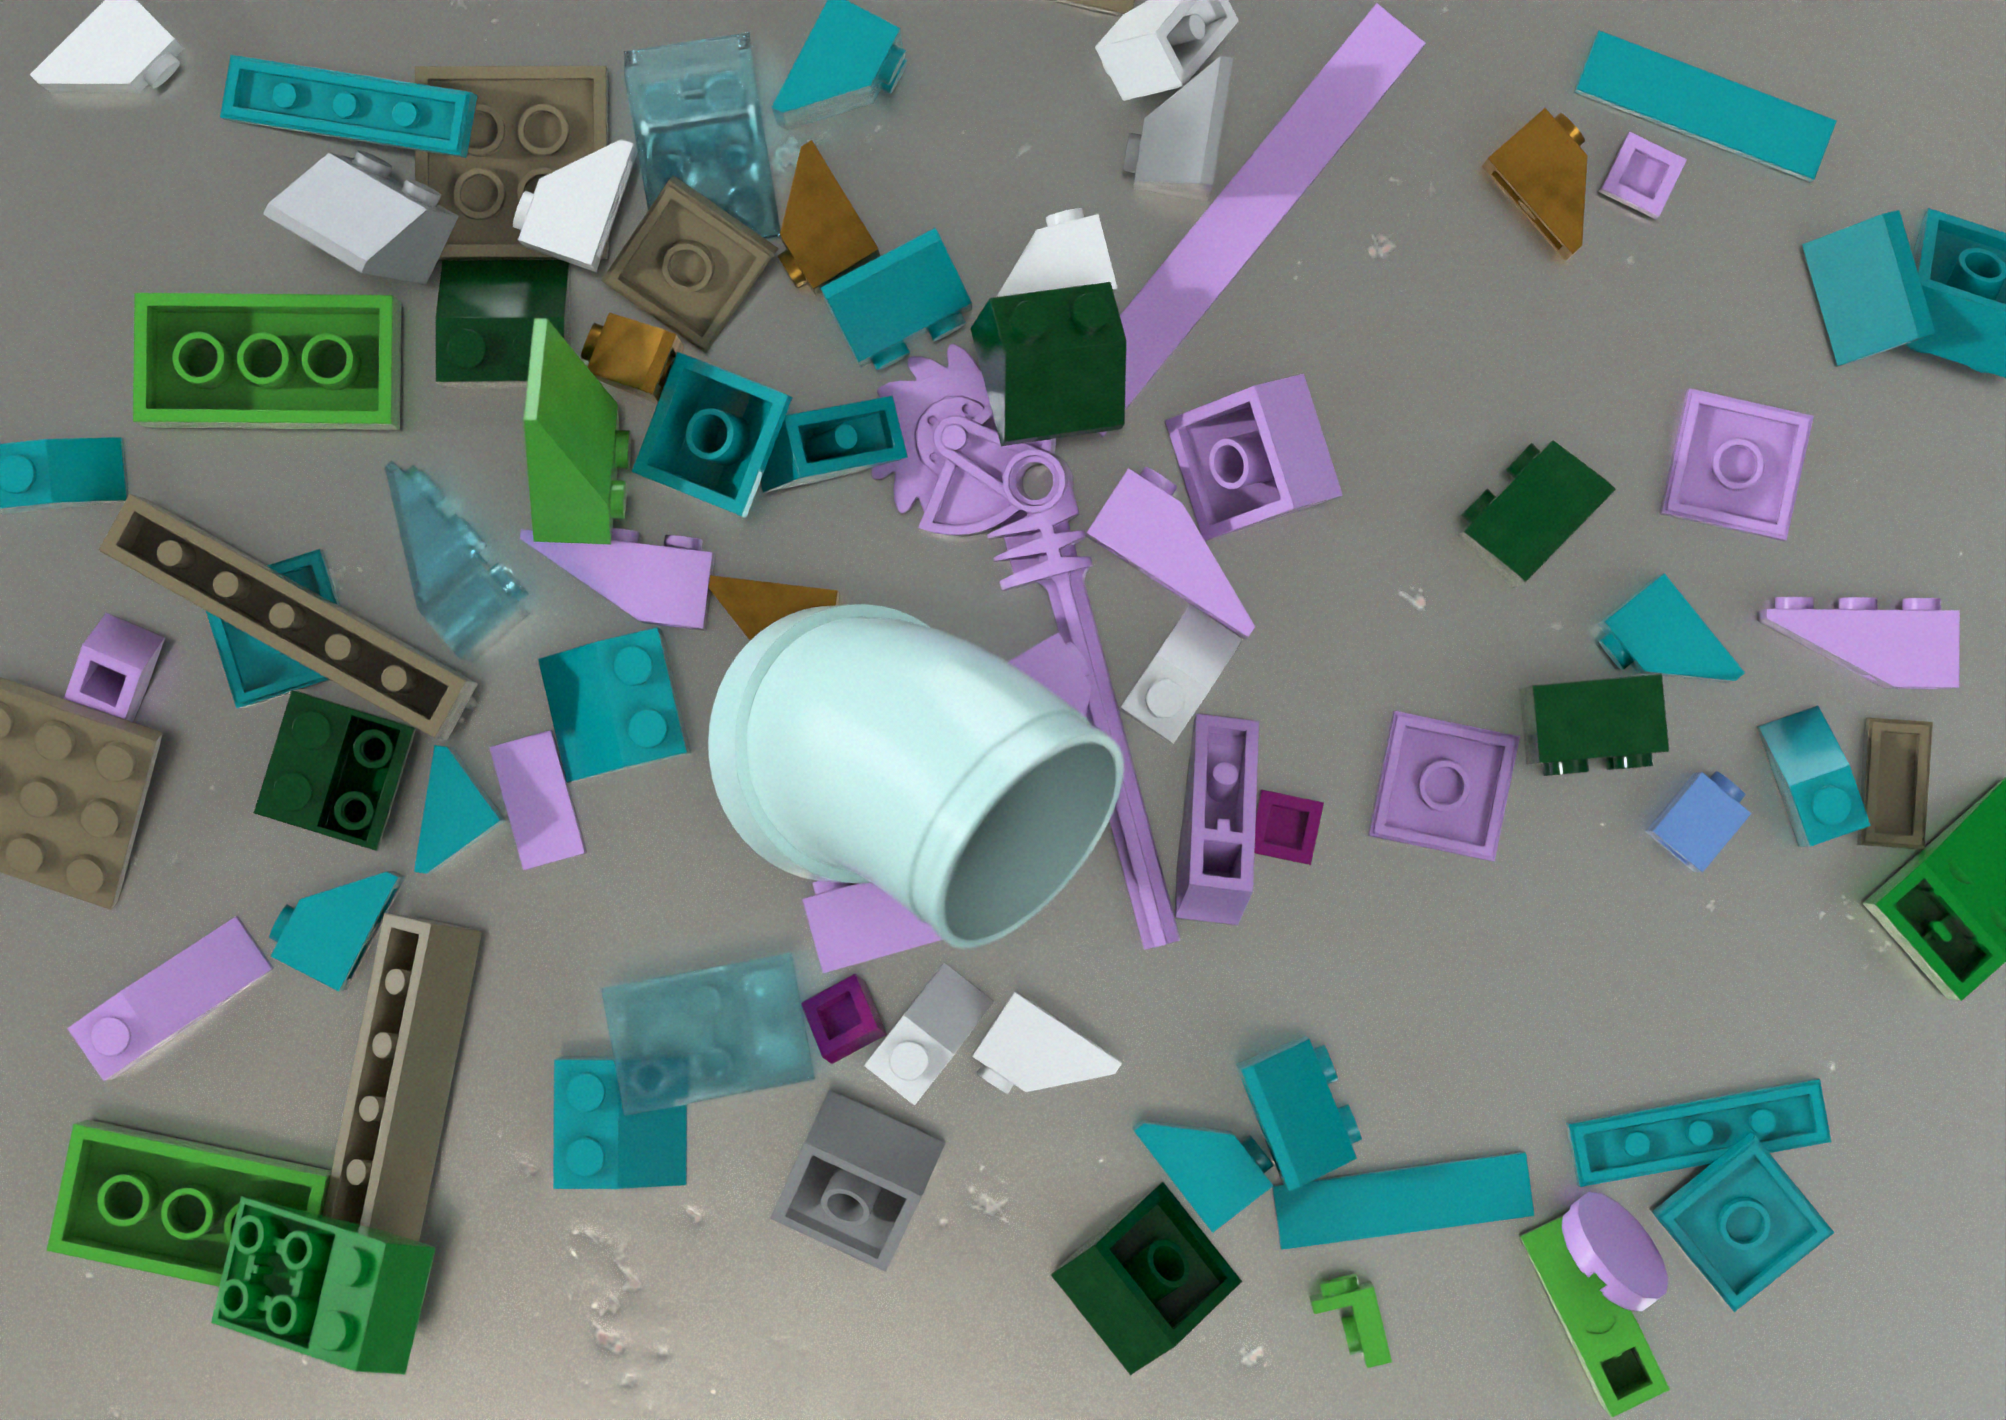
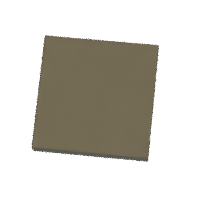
[601,175,779,353]

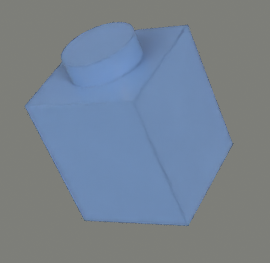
[1645,771,1752,873]

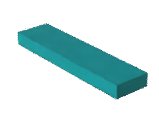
[1574,30,1837,182]
[220,55,478,158]
[1566,1078,1832,1187]
[1272,1151,1535,1250]

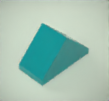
[414,745,506,874]

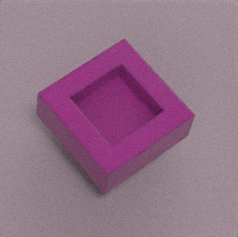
[1254,789,1324,865]
[800,974,887,1064]

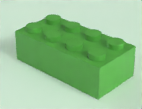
[133,293,401,430]
[46,1120,331,1287]

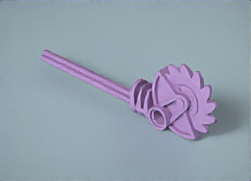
[872,344,1181,950]

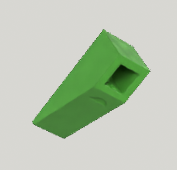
[1520,1215,1670,1418]

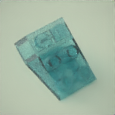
[624,32,781,239]
[385,461,531,663]
[601,952,815,1116]

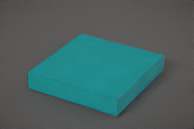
[1802,210,1936,366]
[206,549,341,709]
[1652,1132,1834,1313]

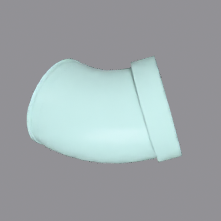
[708,604,1124,948]

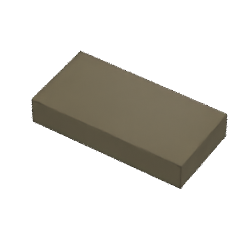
[1857,718,1933,849]

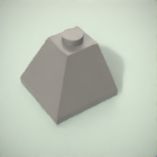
[1123,56,1234,201]

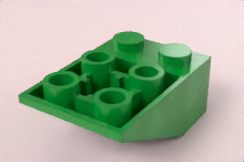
[1863,777,2006,1001]
[211,1196,436,1375]

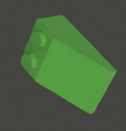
[523,318,631,545]

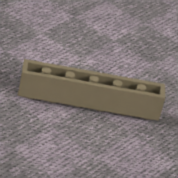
[99,494,478,740]
[322,913,482,1242]

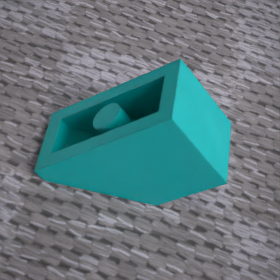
[760,396,908,493]
[0,437,129,514]
[1598,573,1745,683]
[1756,706,1871,847]
[269,871,405,992]
[1132,1120,1274,1233]

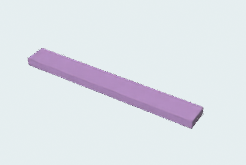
[1098,3,1426,437]

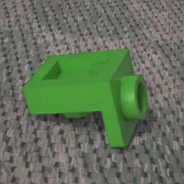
[1309,1274,1392,1368]

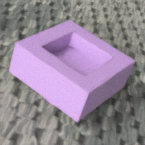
[1599,132,1687,219]

